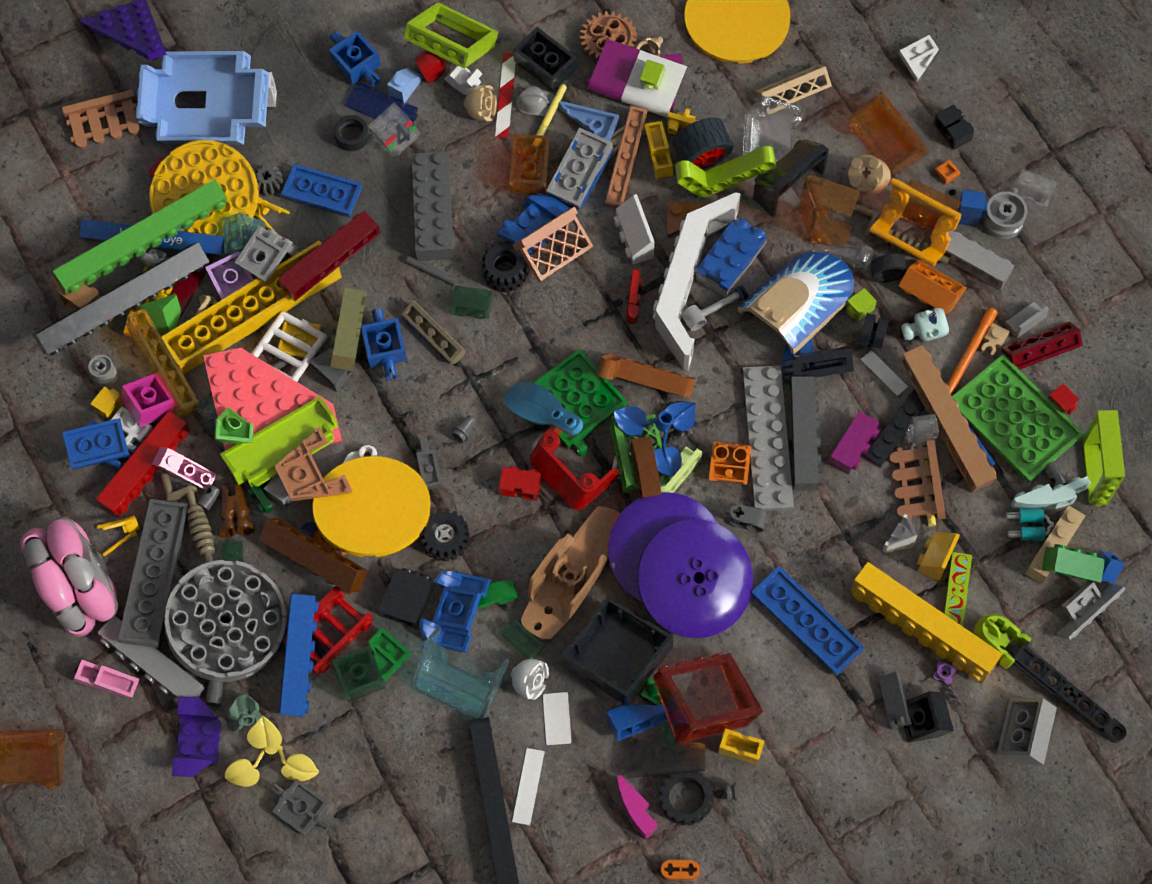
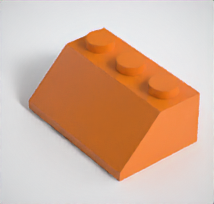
[899,260,967,314]

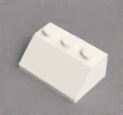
[613,194,654,264]

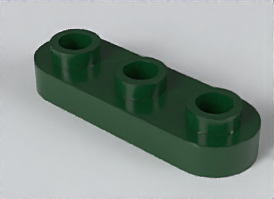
[242,481,274,515]

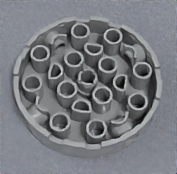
[165,560,286,682]

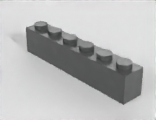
[790,377,822,490]

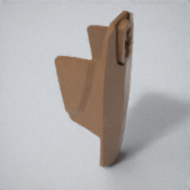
[521,506,620,640]

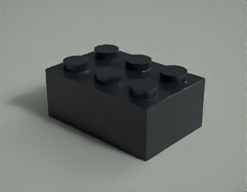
[513,27,577,91]

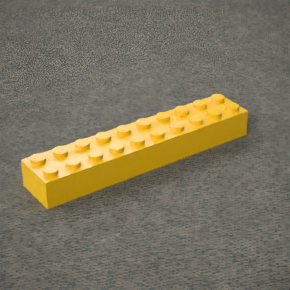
[160,241,342,375]

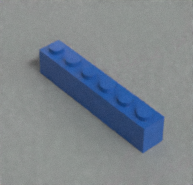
[279,594,319,717]

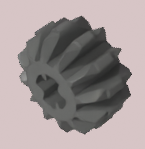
[255,164,283,196]

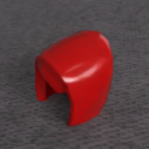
[414,49,447,83]

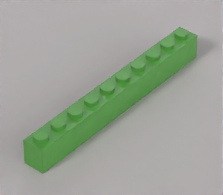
[53,179,227,295]

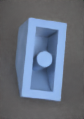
[387,68,424,104]

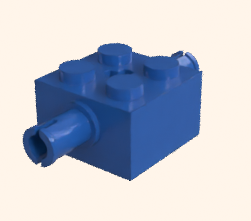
[329,30,381,87]
[361,308,407,380]

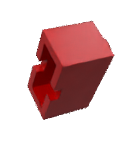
[499,466,542,501]

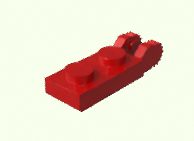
[626,269,643,324]

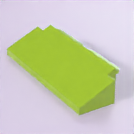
[220,396,339,487]

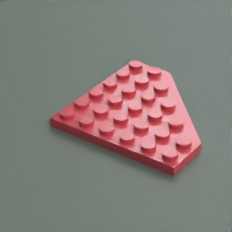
[203,348,342,451]

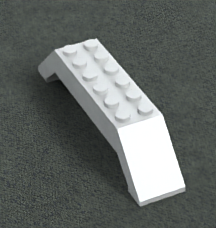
[653,193,740,371]

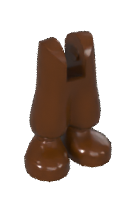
[218,482,255,538]

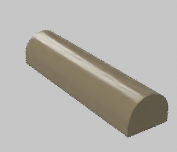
[401,300,466,364]

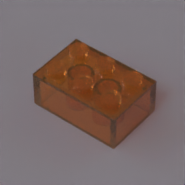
[509,134,550,194]
[901,179,961,230]

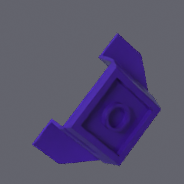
[172,696,221,777]

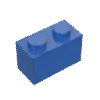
[957,190,988,227]

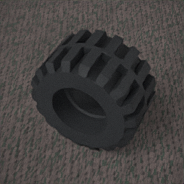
[481,241,529,292]

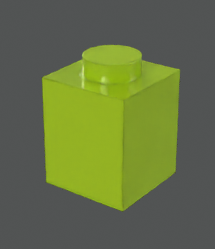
[640,59,666,90]
[845,288,877,322]

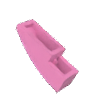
[73,660,139,698]

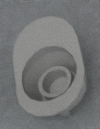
[516,86,559,116]

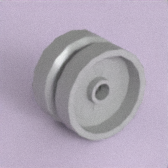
[983,192,1028,239]

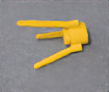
[254,197,290,231]
[96,515,140,556]

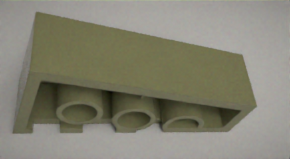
[328,288,367,371]

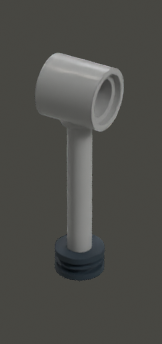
[681,285,749,331]

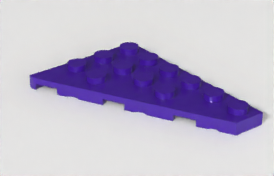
[80,0,167,60]

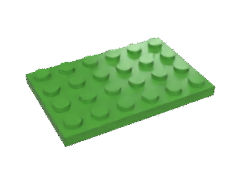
[952,354,1085,483]

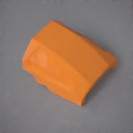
[709,441,751,485]

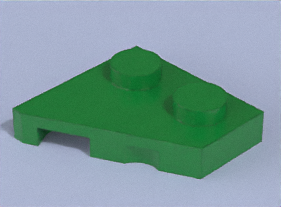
[368,628,411,682]

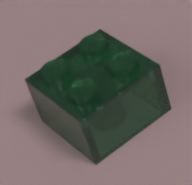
[332,646,386,703]

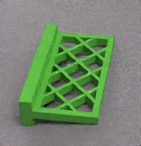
[609,414,670,493]

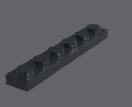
[865,378,944,468]

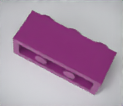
[829,411,880,475]

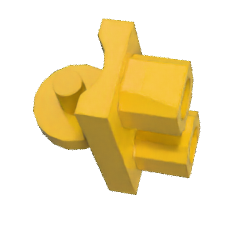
[667,109,699,135]

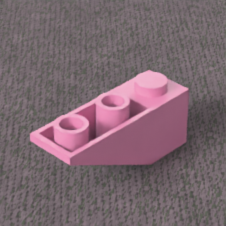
[152,447,217,490]

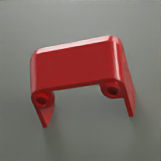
[529,423,620,511]

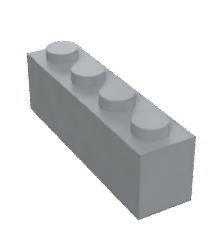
[944,231,1014,290]

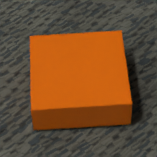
[934,159,961,185]

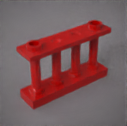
[282,586,373,676]

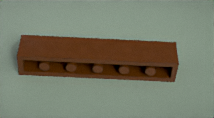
[259,518,368,594]

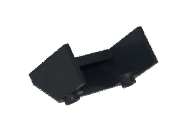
[753,139,829,218]

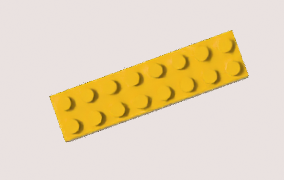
[850,562,1002,684]

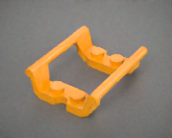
[869,178,962,267]

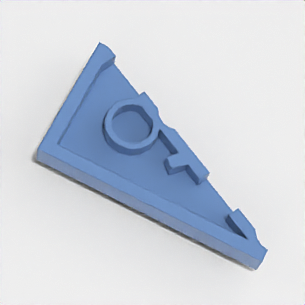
[559,101,619,141]

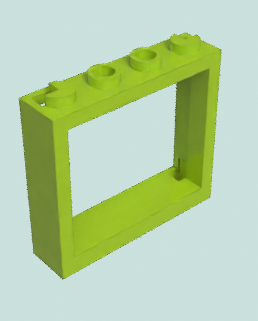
[403,2,498,69]
[1082,410,1125,507]

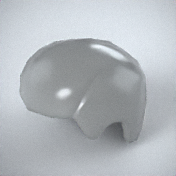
[138,248,168,268]

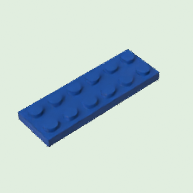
[751,566,865,676]

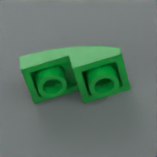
[478,579,518,609]

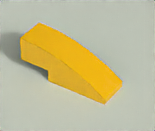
[644,121,673,179]

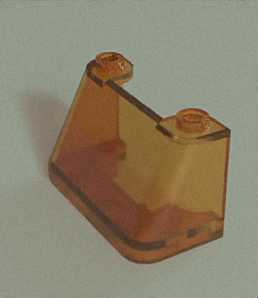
[847,91,930,175]
[0,729,66,789]

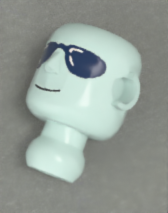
[901,308,949,341]

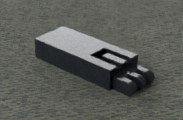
[782,346,854,380]

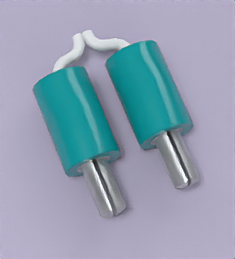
[1005,508,1054,541]

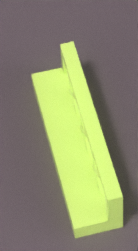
[659,446,702,493]

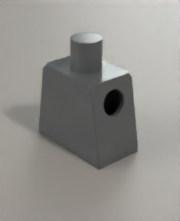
[310,346,358,392]

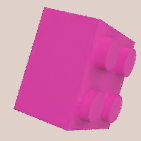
[121,373,175,427]

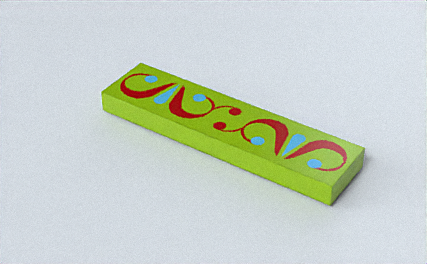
[944,552,972,626]

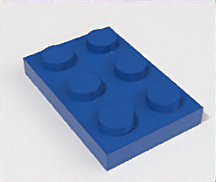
[62,418,129,470]

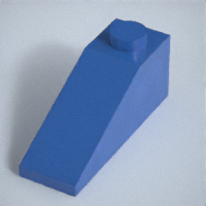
[607,705,672,741]

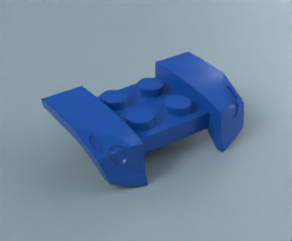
[496,193,570,255]
[420,570,491,653]

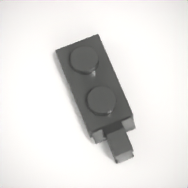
[417,437,443,490]

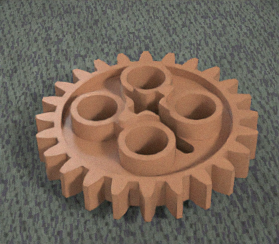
[580,11,637,62]

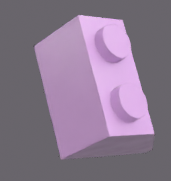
[205,251,253,300]

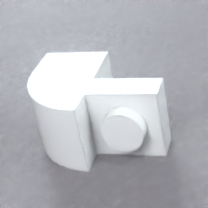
[444,65,482,95]

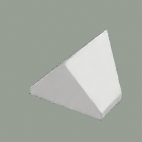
[882,514,918,553]

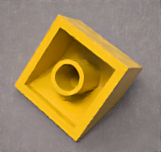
[917,532,960,581]

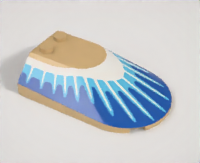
[738,252,854,354]

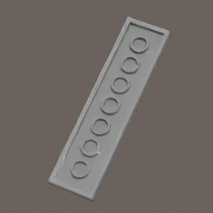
[743,366,794,511]

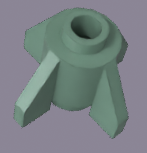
[228,695,262,733]

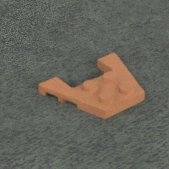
[274,427,352,501]

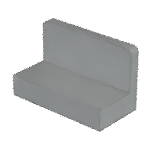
[1005,302,1049,338]

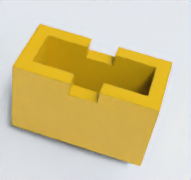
[719,728,764,765]

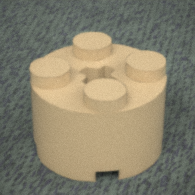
[848,155,891,195]

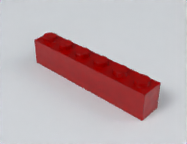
[96,411,190,518]

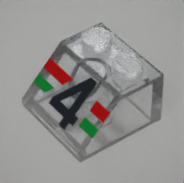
[368,103,421,158]

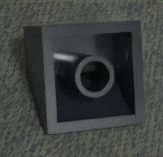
[904,691,954,743]

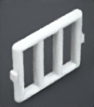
[251,311,327,382]

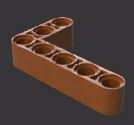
[596,354,696,398]

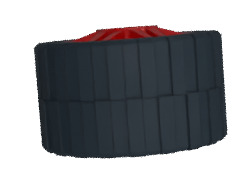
[672,117,734,170]

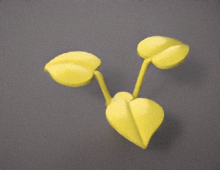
[225,715,319,787]

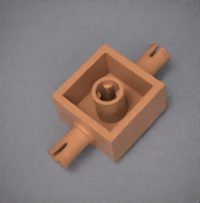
[50,276,113,322]

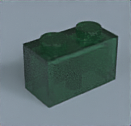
[451,285,493,319]

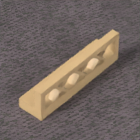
[755,64,832,113]

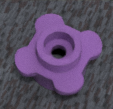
[933,662,956,684]

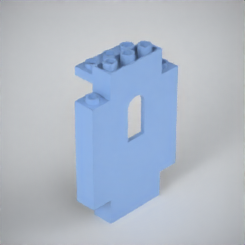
[136,51,270,145]

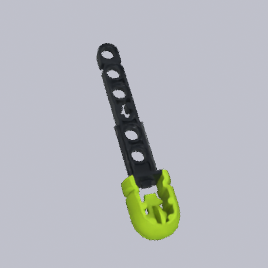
[974,613,1127,743]

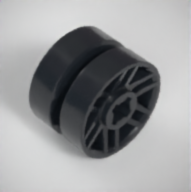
[858,312,890,351]

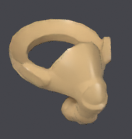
[636,37,663,56]
[194,295,217,317]

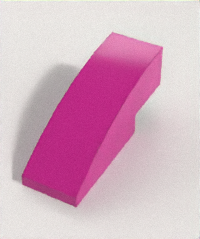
[617,775,658,840]

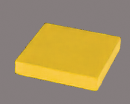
[278,320,322,359]

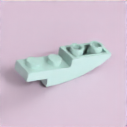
[1011,476,1091,511]

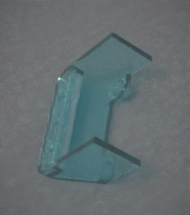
[413,627,509,719]

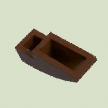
[629,437,662,499]

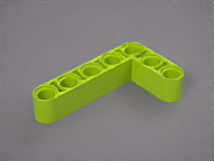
[675,146,776,197]

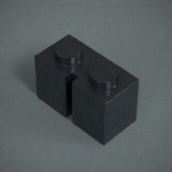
[933,104,974,150]

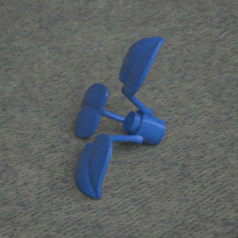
[614,402,696,477]

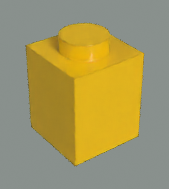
[90,386,123,420]

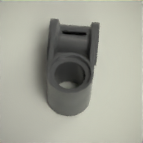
[728,504,767,532]

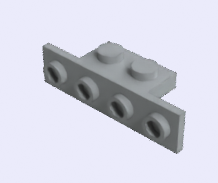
[1057,581,1126,640]

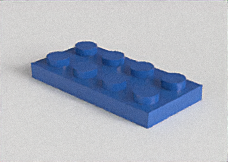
[281,164,363,217]

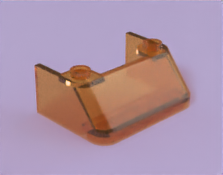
[799,176,860,251]

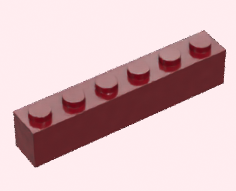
[278,211,380,302]

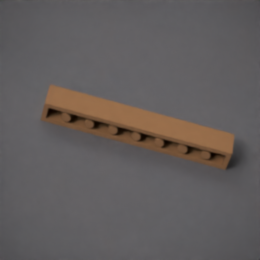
[899,345,997,493]

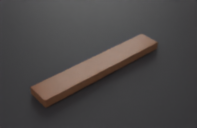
[604,105,648,208]

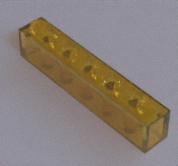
[125,308,198,418]

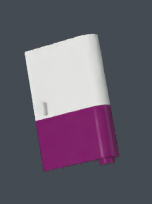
[586,39,687,118]

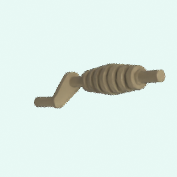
[852,203,950,265]
[161,474,215,563]

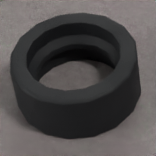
[334,115,369,151]
[870,253,907,283]

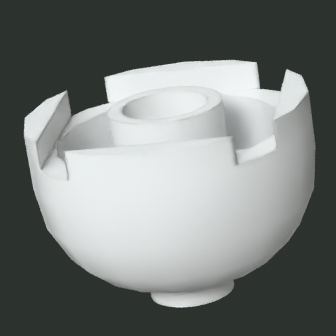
[511,659,549,700]

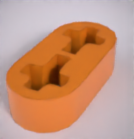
[661,860,700,881]

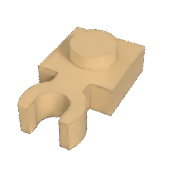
[981,323,1010,358]

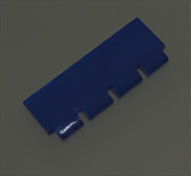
[345,83,418,133]

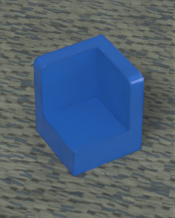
[1097,550,1125,583]

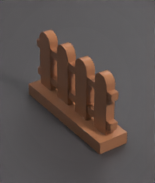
[62,89,142,149]
[890,440,946,521]

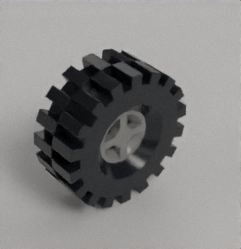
[420,509,470,562]

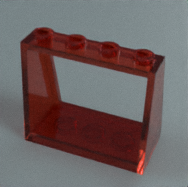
[653,653,763,744]

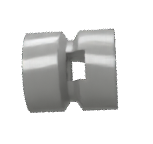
[88,355,118,388]

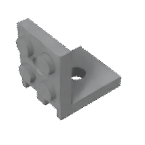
[235,225,299,283]

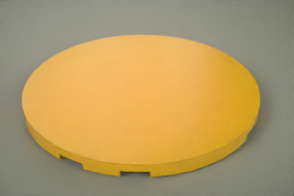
[684,0,790,64]
[149,140,259,245]
[313,456,430,557]

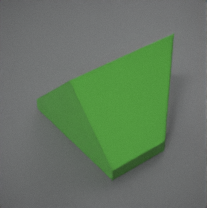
[140,294,181,335]
[215,407,253,444]

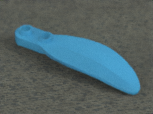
[503,382,583,435]

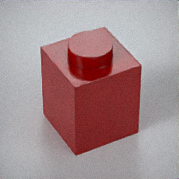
[1048,384,1080,415]

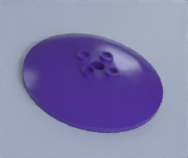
[608,492,718,604]
[637,519,753,638]

